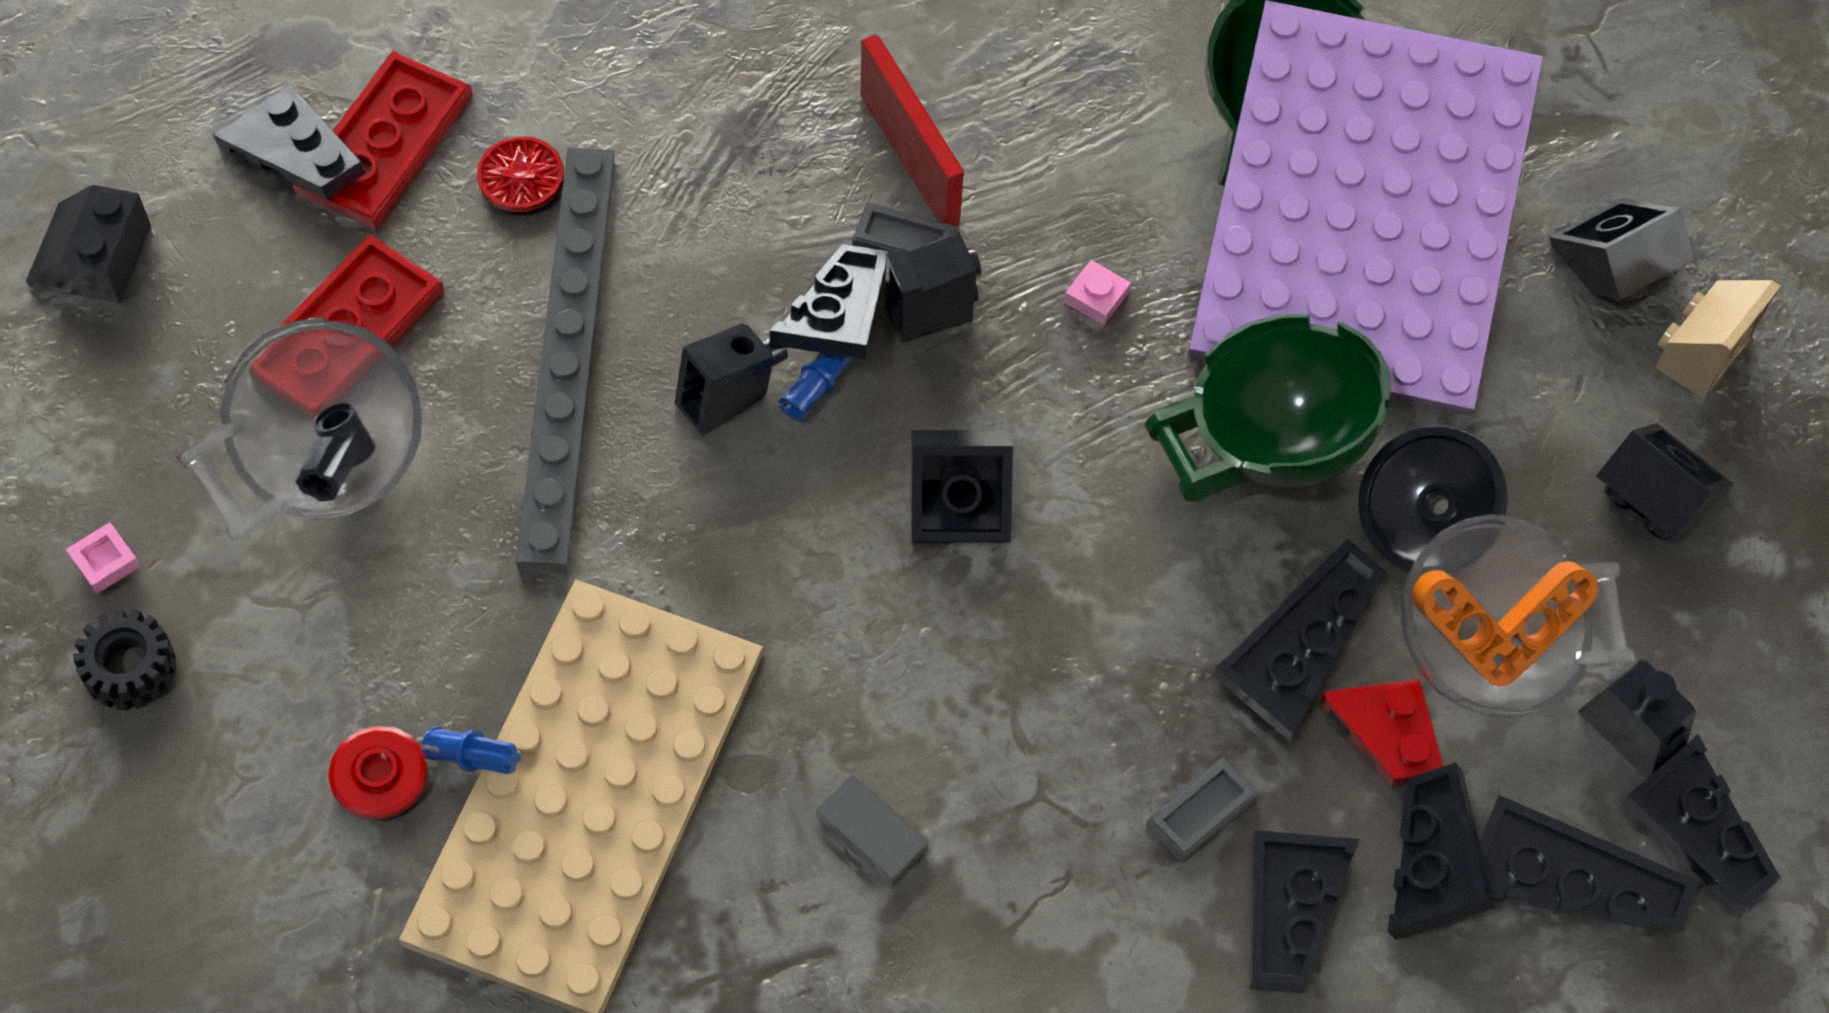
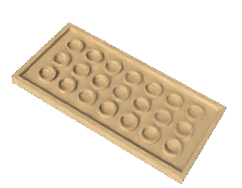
[399,579,763,1013]

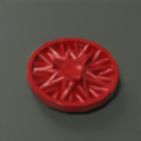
[477,136,564,212]
[328,726,428,820]

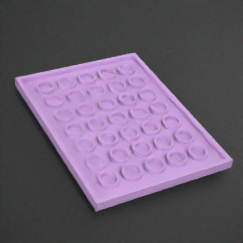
[1188,0,1543,415]

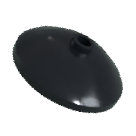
[1358,426,1508,573]

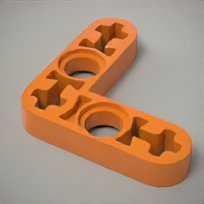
[1412,561,1598,687]

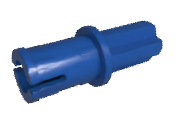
[778,353,852,421]
[422,726,521,774]

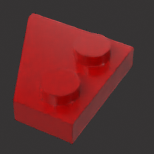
[1321,678,1443,787]

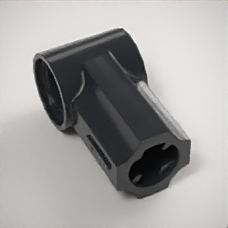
[295,402,376,502]

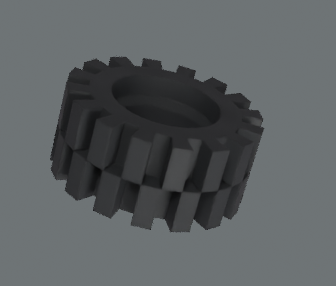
[73,609,176,710]

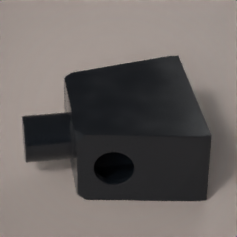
[674,323,788,436]
[1578,659,1696,779]

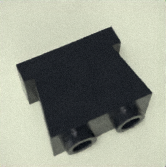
[885,232,981,344]

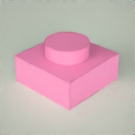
[1064,260,1131,325]
[66,522,140,594]

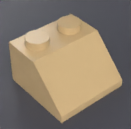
[1655,280,1781,399]

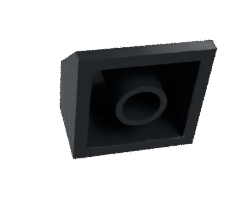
[26,185,151,303]
[1549,198,1695,302]
[1596,423,1733,539]
[910,430,1013,542]

